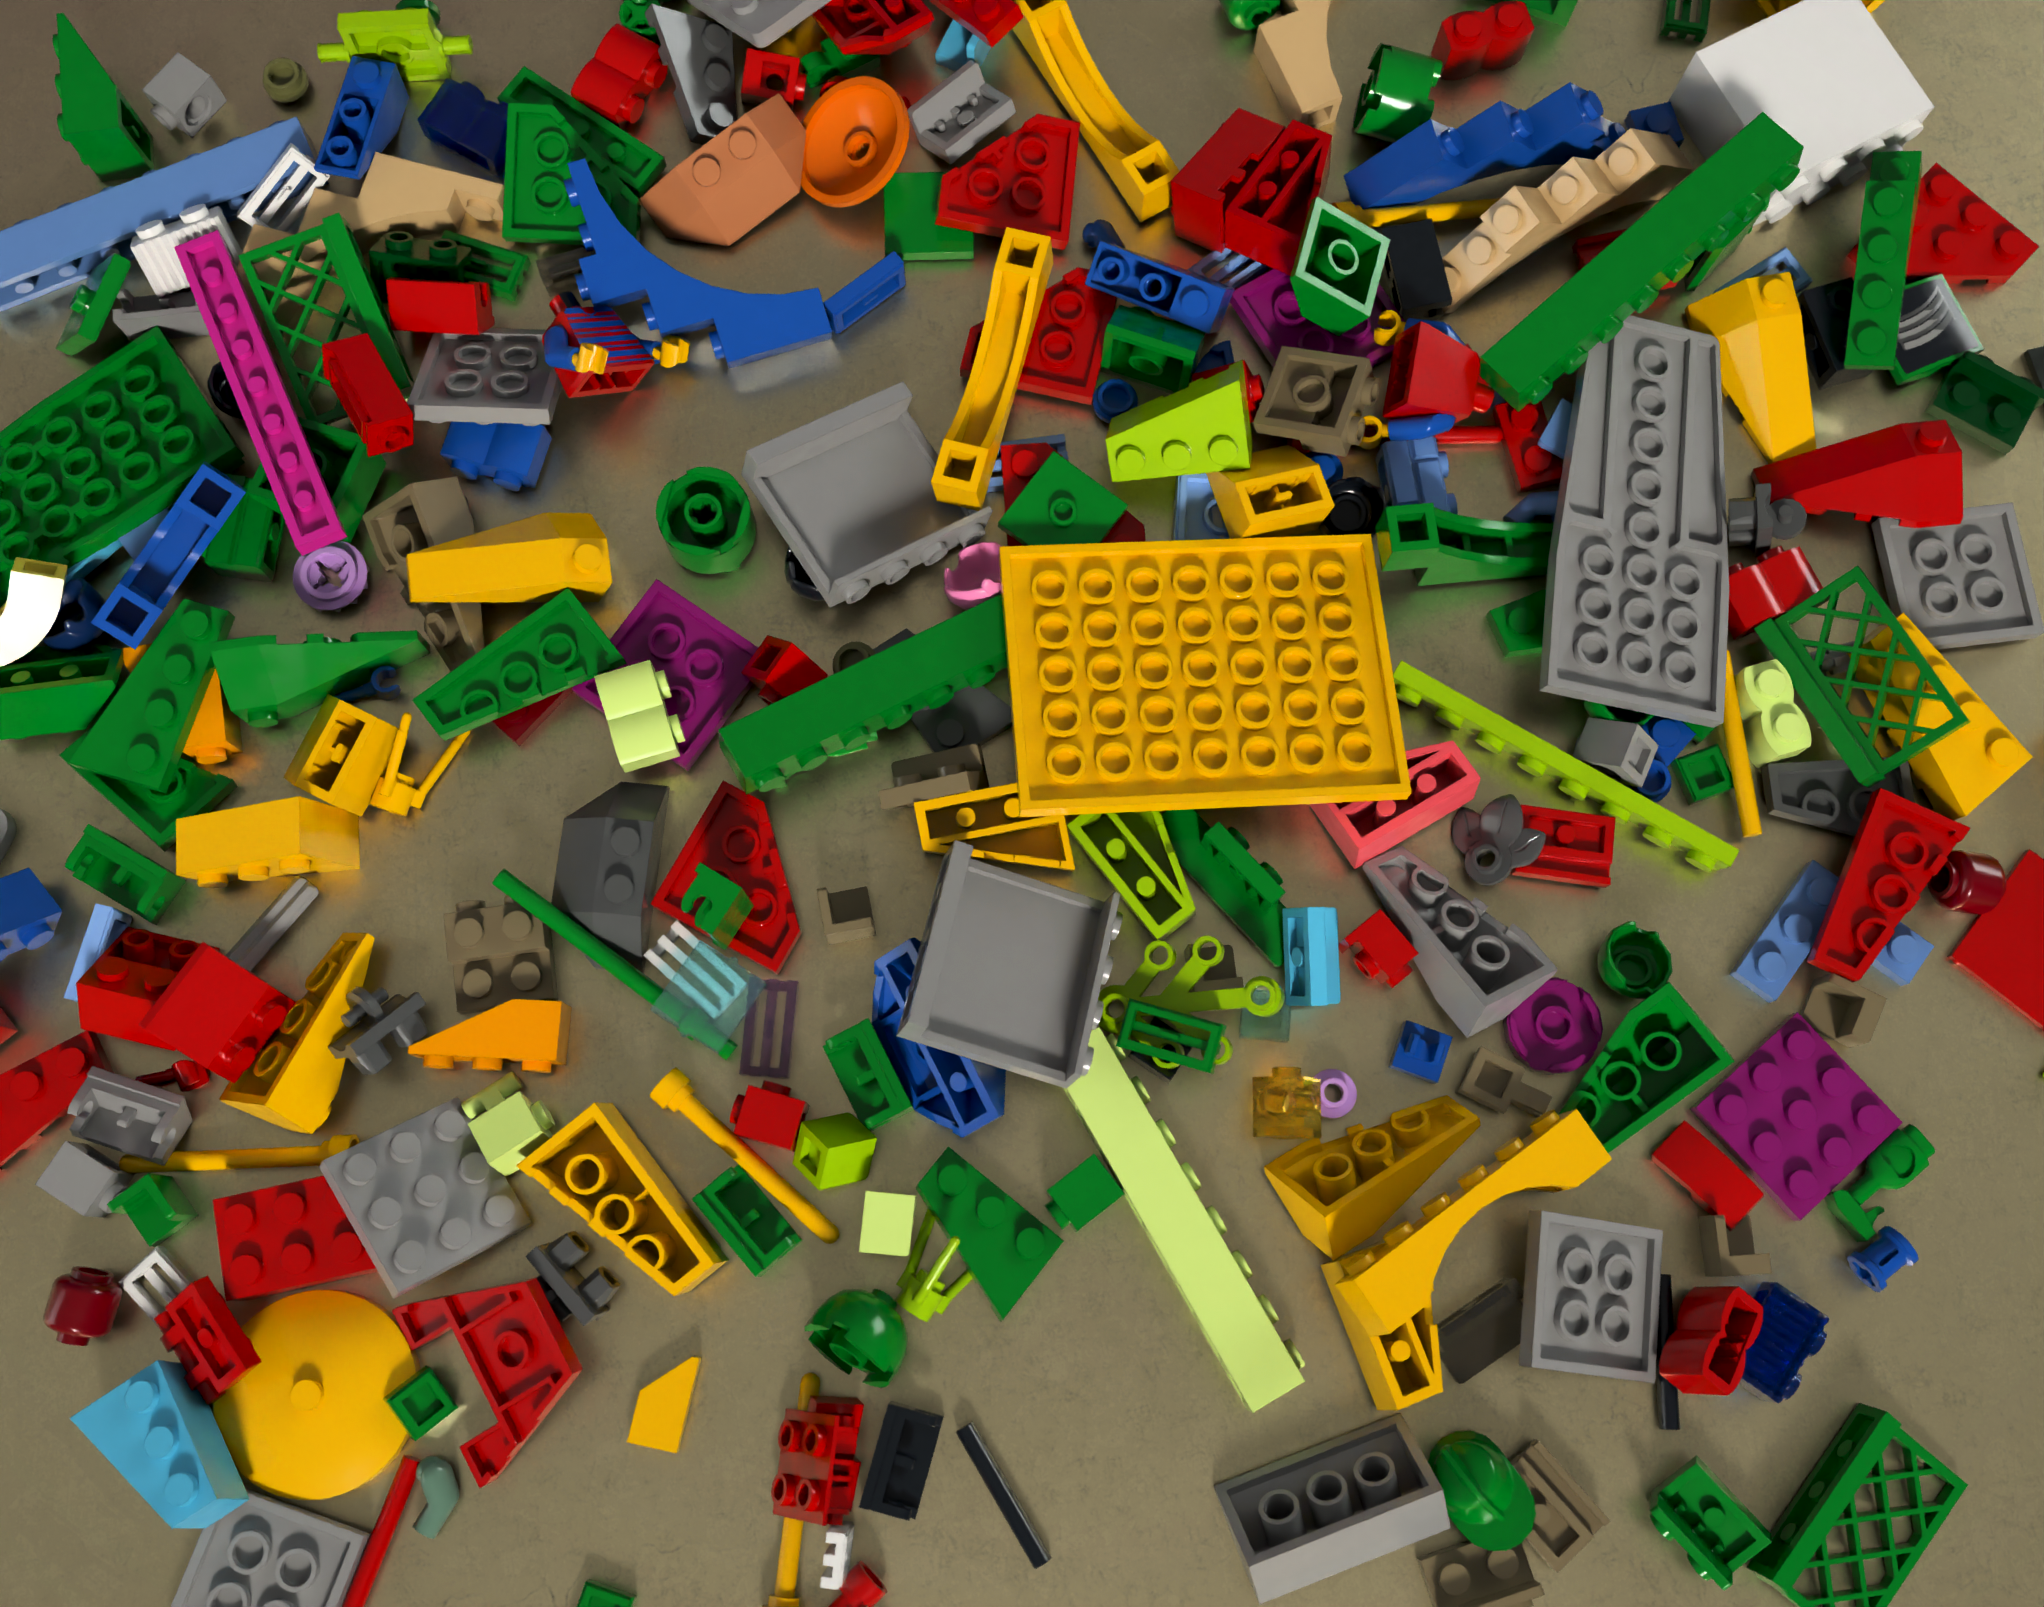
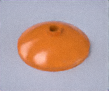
[801,76,909,208]

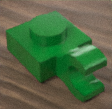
[800,38,880,89]

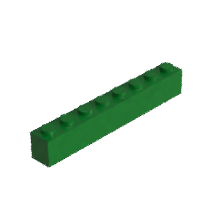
[1480,112,1804,412]
[718,594,1007,795]

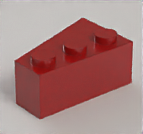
[1171,108,1285,253]

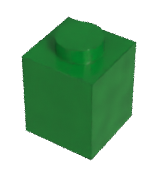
[1044,1154,1125,1232]

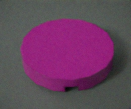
[1503,977,1603,1075]

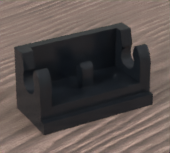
[1382,218,1452,322]
[859,1401,944,1521]

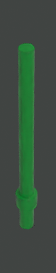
[492,868,738,1060]

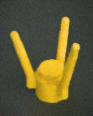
[369,712,471,817]

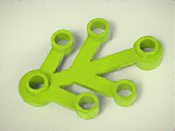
[1098,935,1284,1069]

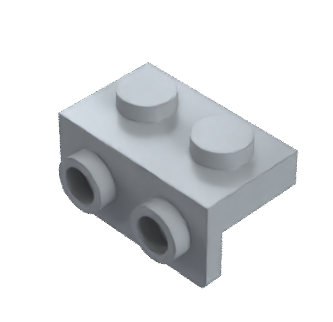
[908,60,1016,164]

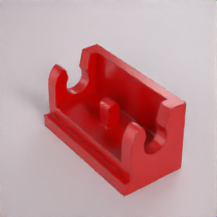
[386,277,495,335]

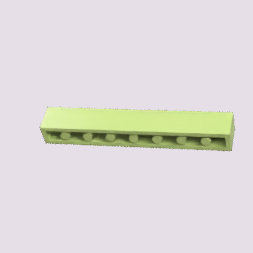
[1062,1027,1305,1413]

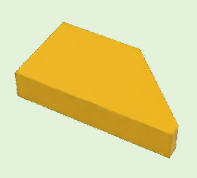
[627,1356,702,1453]

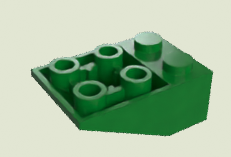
[53,13,155,182]

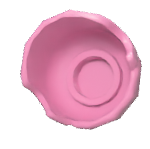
[944,542,1002,610]

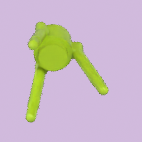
[895,1209,973,1322]

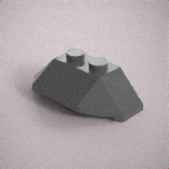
[551,782,670,973]

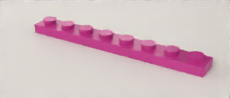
[174,230,347,556]

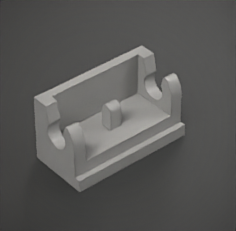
[112,289,209,341]
[67,1066,192,1166]

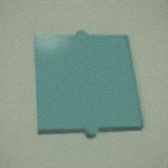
[651,940,767,1054]

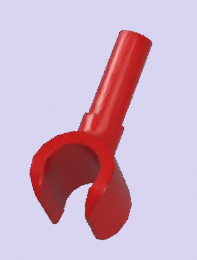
[135,1060,210,1092]

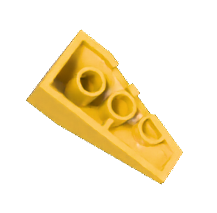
[1684,272,1816,464]
[406,512,612,602]
[219,932,375,1134]
[1264,1095,1481,1261]

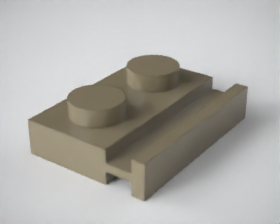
[1510,1439,1610,1573]

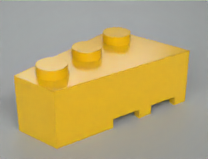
[176,796,360,888]

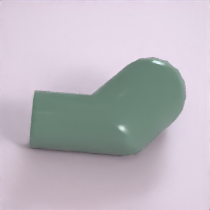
[413,1456,460,1539]

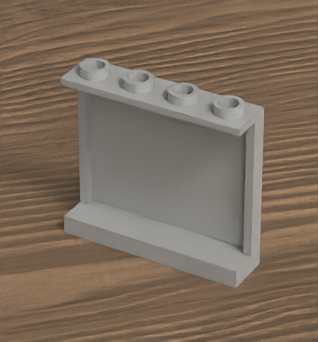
[741,381,993,608]
[897,840,1123,1089]

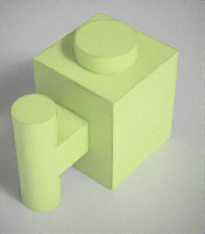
[461,1071,555,1177]

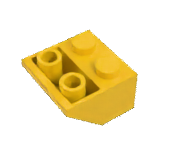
[1206,445,1335,539]
[283,694,399,817]

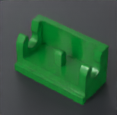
[65,824,187,925]
[681,863,754,950]
[823,1018,914,1132]
[692,1164,803,1277]

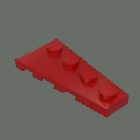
[1807,788,1971,982]
[0,1030,114,1171]

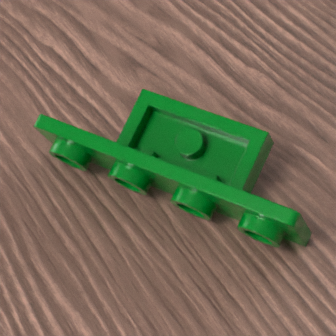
[1161,809,1286,967]

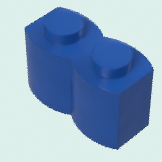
[440,422,552,491]

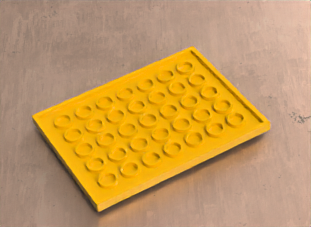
[998,534,1412,817]

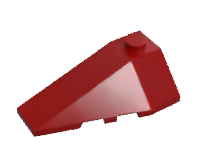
[1751,420,1963,528]

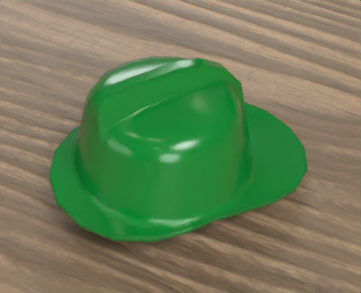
[1428,1430,1536,1551]

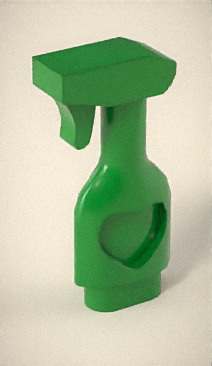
[1825,1124,1935,1242]

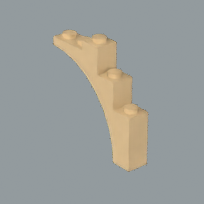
[1253,0,1343,128]
[1442,128,1694,313]

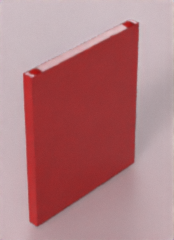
[1947,849,2044,1032]

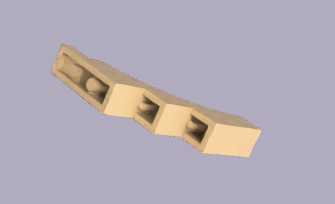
[236,152,504,351]

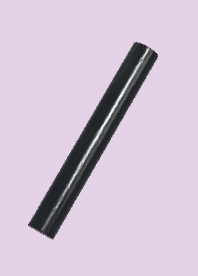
[1656,1274,1680,1430]
[956,1421,1052,1569]

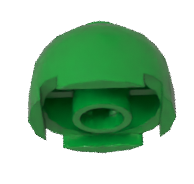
[804,1289,908,1388]

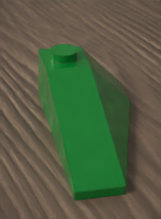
[209,630,431,727]
[1558,981,1735,1153]

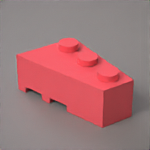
[1309,740,1481,869]

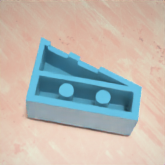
[70,1360,250,1528]

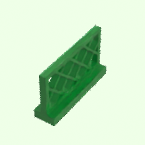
[238,213,415,425]
[1754,565,1971,788]
[1746,1403,1968,1607]

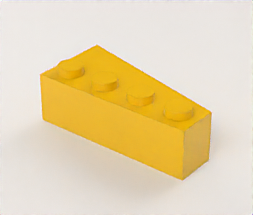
[1846,612,2032,820]
[516,1102,729,1296]

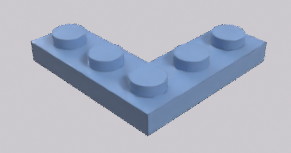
[1729,860,1934,1003]

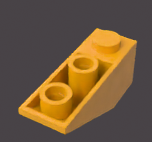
[408,999,572,1073]

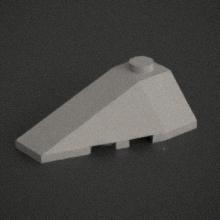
[1363,846,1558,1038]

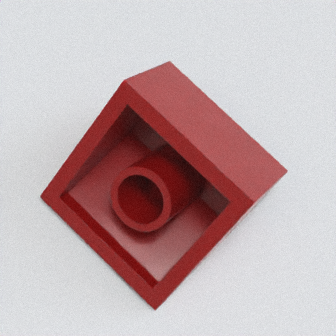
[138,941,296,1084]

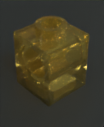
[1252,1067,1321,1140]

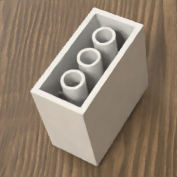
[1668,0,1934,226]

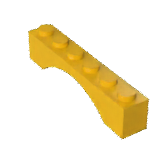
[1012,0,1179,223]
[931,227,1053,511]
[1335,1109,1612,1337]

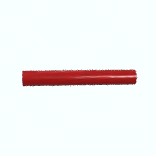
[342,1455,421,1607]

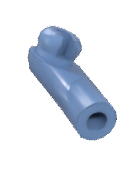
[1503,491,1559,523]

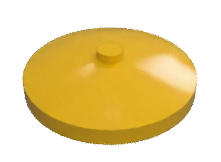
[213,1290,421,1500]

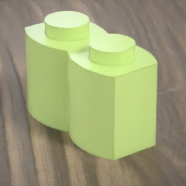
[1734,659,1811,769]
[594,660,686,773]

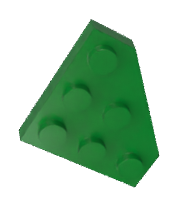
[502,102,641,245]

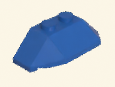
[872,937,1006,1138]

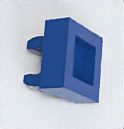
[1388,1020,1453,1084]

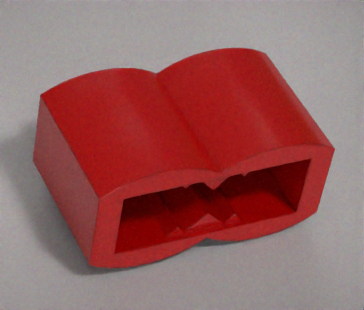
[1431,1,1535,81]
[570,23,668,130]
[1728,546,1823,640]
[1659,1286,1763,1396]

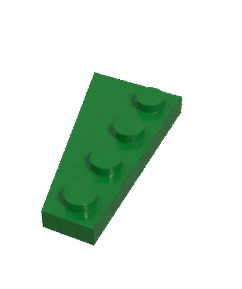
[412,588,627,741]

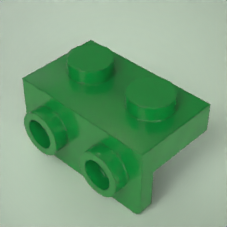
[1650,1455,1772,1591]

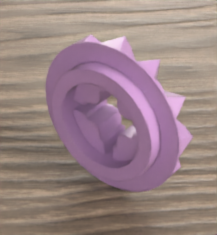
[293,540,370,613]

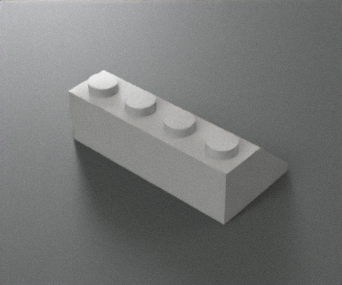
[1214,1413,1451,1604]

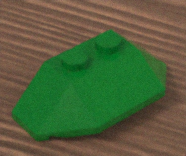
[0,642,124,740]

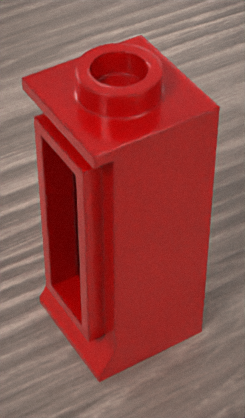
[322,333,414,457]

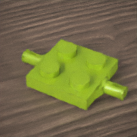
[317,8,473,82]

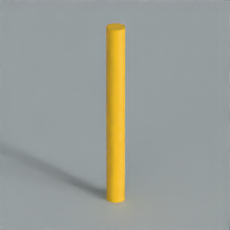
[1722,650,1762,837]

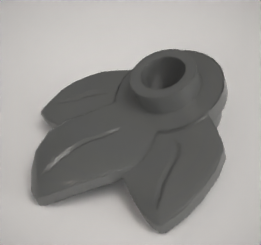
[1452,794,1546,886]

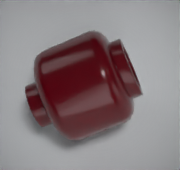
[1927,850,2006,915]
[43,1266,123,1346]

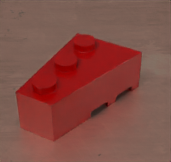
[1225,119,1332,276]

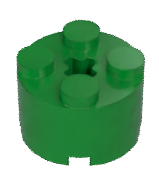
[1353,43,1443,143]
[656,467,756,574]

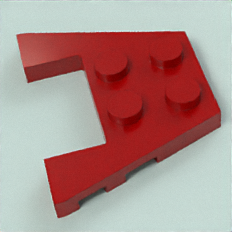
[392,1278,583,1488]

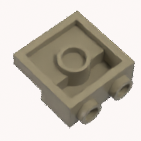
[1253,346,1379,457]
[443,895,558,1014]

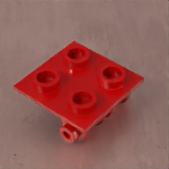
[771,1408,859,1526]

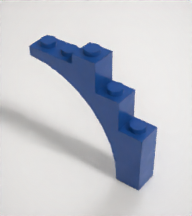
[1344,82,1626,209]
[564,158,832,369]

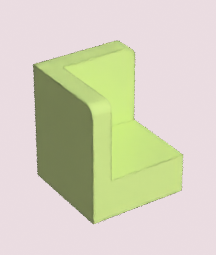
[859,1191,917,1256]

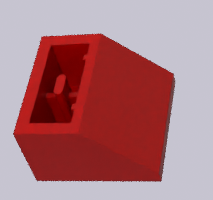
[76,927,220,1051]

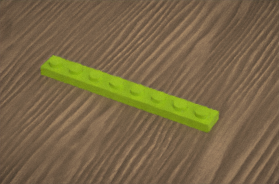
[1393,660,1740,872]

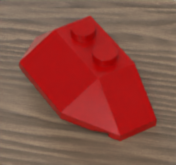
[811,0,934,55]

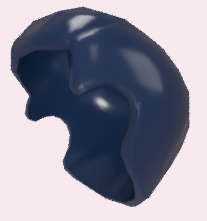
[43,578,106,652]

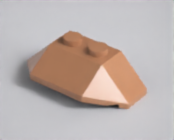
[639,93,806,246]

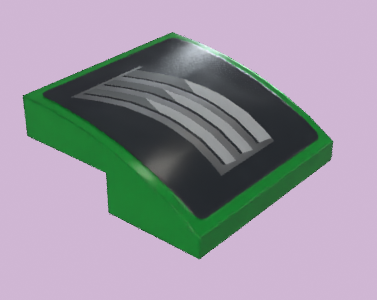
[1889,274,1985,385]

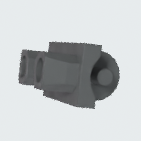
[1727,483,1807,557]
[328,987,428,1075]
[525,1231,621,1326]

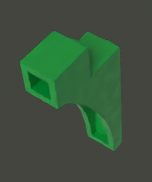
[1844,151,1922,370]
[1375,503,1554,586]

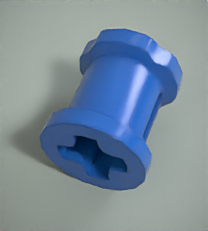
[1847,1226,1919,1292]

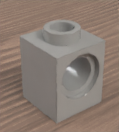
[142,52,227,138]
[1573,717,1659,788]
[35,1141,134,1218]

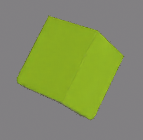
[792,1113,877,1191]

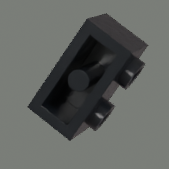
[1797,277,1873,390]

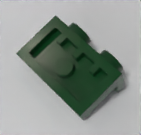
[369,231,472,303]
[1925,351,2044,455]

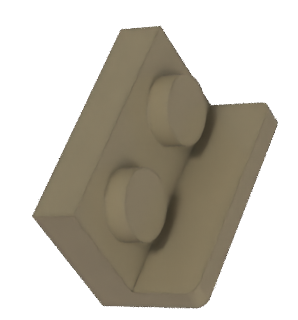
[878,744,989,810]
[1417,1540,1545,1607]

